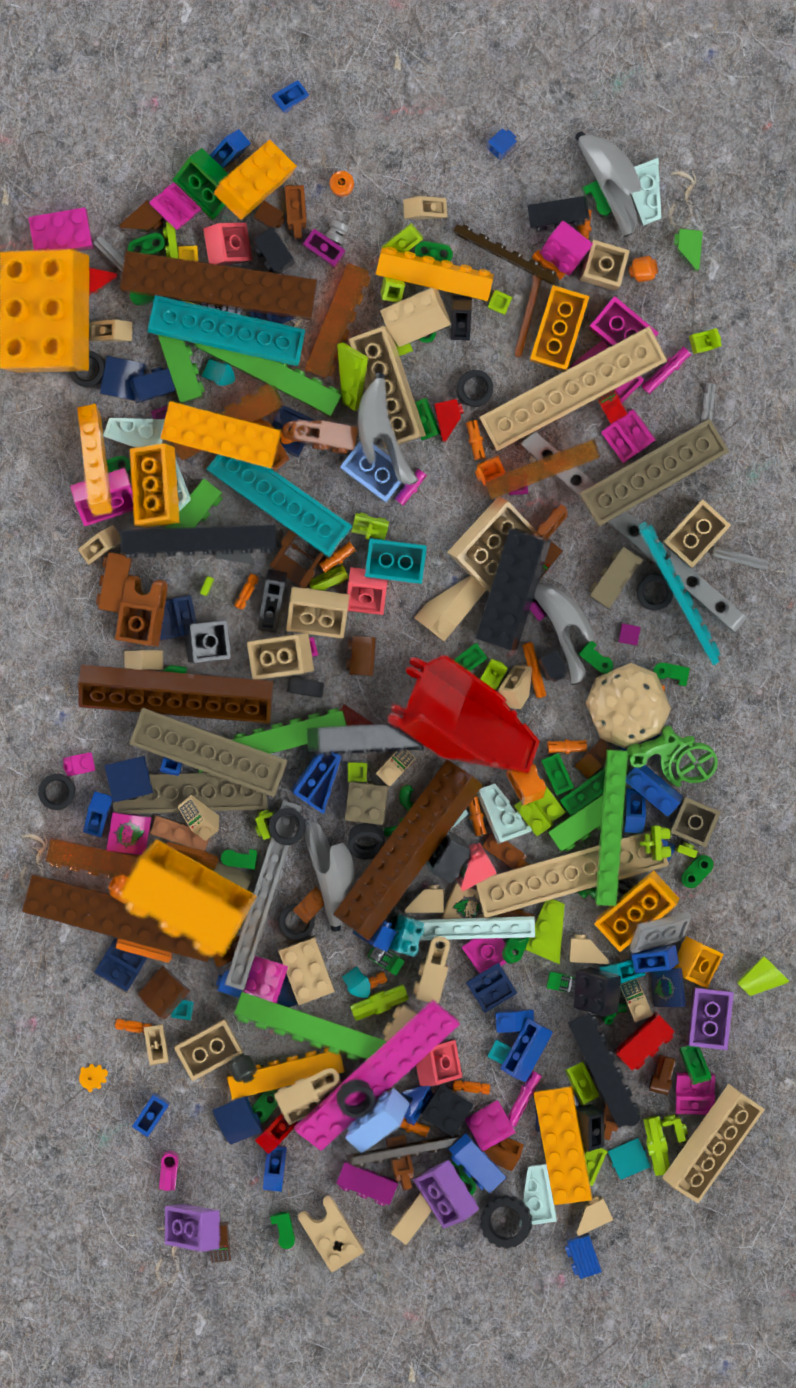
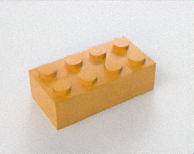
[214,139,297,220]
[529,285,590,372]
[130,443,180,528]
[594,870,679,952]

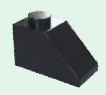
[451,295,472,341]
[576,1104,604,1152]

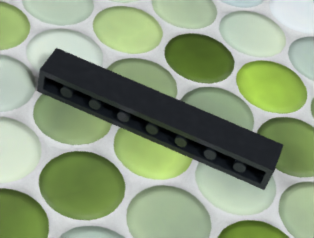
[120,525,276,558]

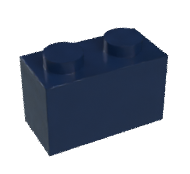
[129,367,175,404]

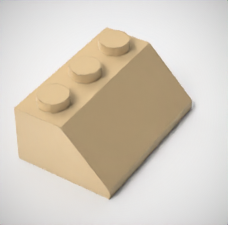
[380,288,452,347]

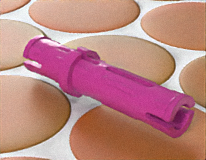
[642,346,691,395]
[507,1071,542,1127]

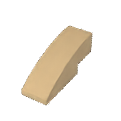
[391,1192,432,1245]

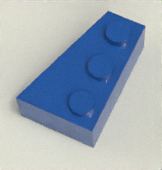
[290,751,342,814]

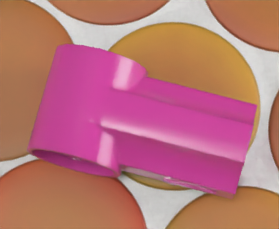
[159,1150,179,1191]

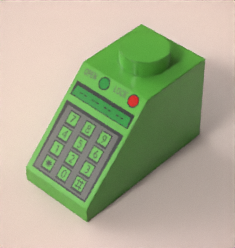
[674,229,703,272]

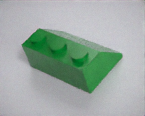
[172,148,229,220]

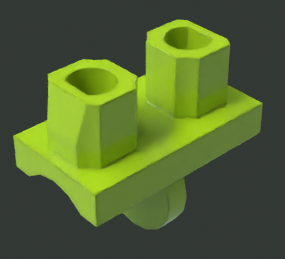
[351,512,390,540]
[639,826,671,861]

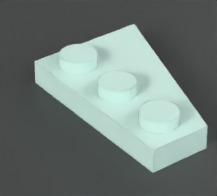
[103,418,165,448]
[477,784,533,844]

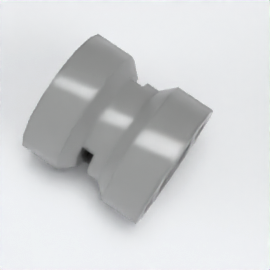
[325,220,349,245]

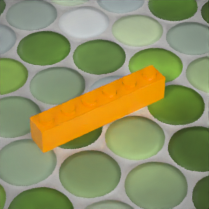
[376,247,494,301]
[77,404,113,516]
[227,1048,345,1100]

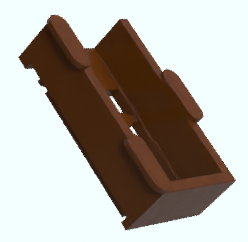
[270,530,324,588]

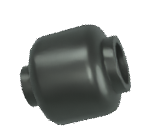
[229,1053,257,1084]

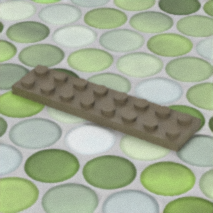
[579,419,729,527]
[130,708,288,797]
[113,773,268,814]

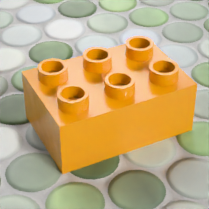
[0,250,89,373]
[120,839,257,956]

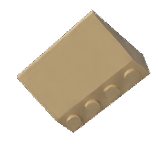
[447,496,537,593]

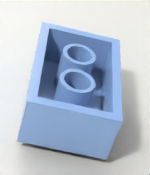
[340,441,402,503]
[345,1088,410,1154]

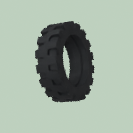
[480,1195,533,1249]

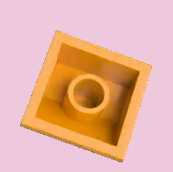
[674,936,724,988]

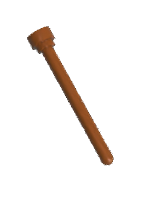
[515,267,546,358]

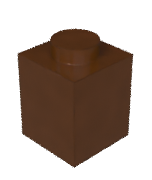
[254,201,285,229]

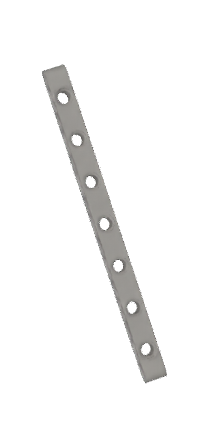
[520,431,747,633]

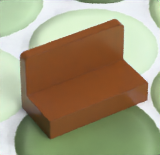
[483,1137,524,1171]

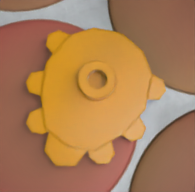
[79,1064,108,1092]

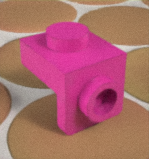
[63,752,96,777]

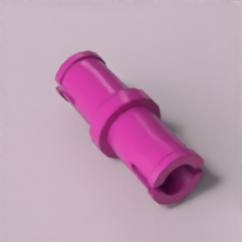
[394,469,427,506]

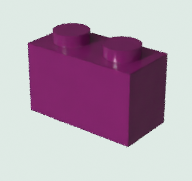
[303,228,346,269]

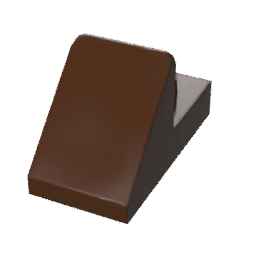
[574,739,613,779]
[213,936,240,967]

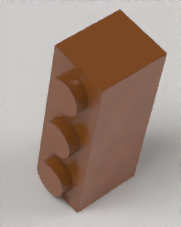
[96,552,132,613]

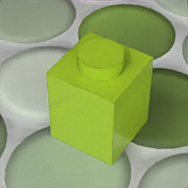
[380,277,405,303]

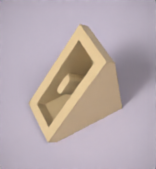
[124,650,163,670]
[144,1024,169,1066]

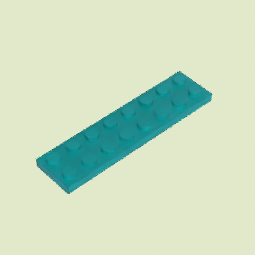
[147,295,305,366]
[206,454,352,558]
[639,521,721,665]

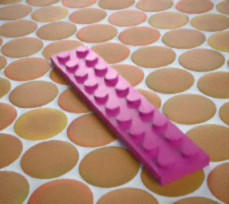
[294,1000,460,1151]

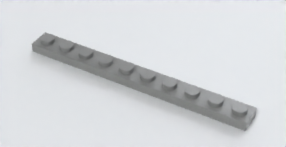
[225,801,301,990]

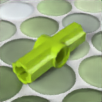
[350,984,409,1021]
[643,1115,670,1176]

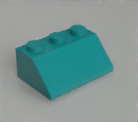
[365,539,427,584]

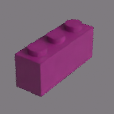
[336,1160,398,1206]

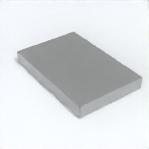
[630,912,691,953]

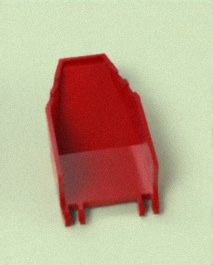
[388,655,540,774]

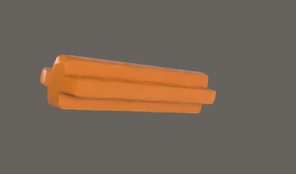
[522,642,546,698]
[116,938,172,963]

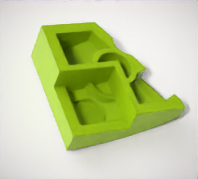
[736,956,789,996]

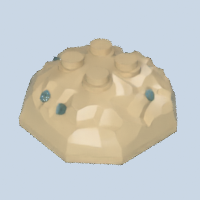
[586,663,671,749]

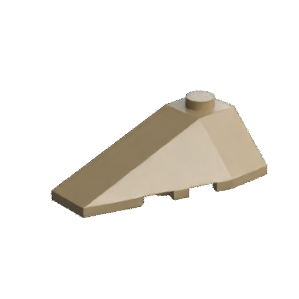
[414,575,486,642]

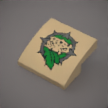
[441,882,484,919]

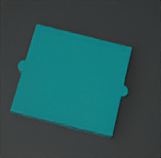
[608,1138,651,1180]

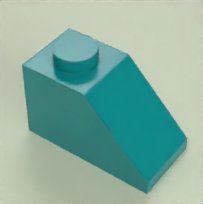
[600,959,645,984]

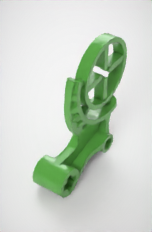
[627,725,718,787]

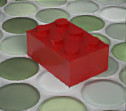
[614,1012,675,1071]

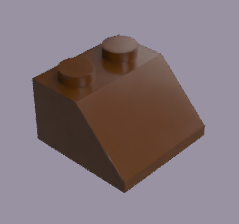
[346,636,376,676]
[138,965,191,1020]

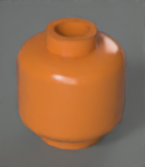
[329,171,354,197]
[629,255,658,282]
[108,875,130,903]

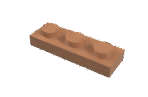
[150,815,209,851]

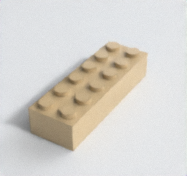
[349,326,426,449]
[662,1084,765,1203]

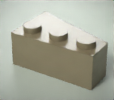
[588,547,642,609]

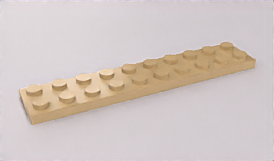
[479,326,668,451]
[475,830,669,918]

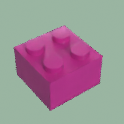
[539,221,593,276]

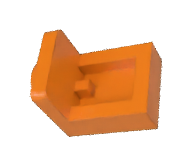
[475,455,506,486]

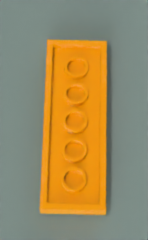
[160,401,281,468]
[534,1086,593,1205]

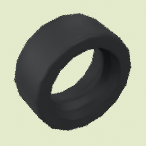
[69,351,105,388]
[457,370,493,407]
[637,574,674,611]
[287,677,324,698]
[38,774,76,810]
[269,808,305,845]
[348,823,384,860]
[279,903,315,939]
[336,1079,375,1118]

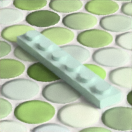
[419,916,535,940]

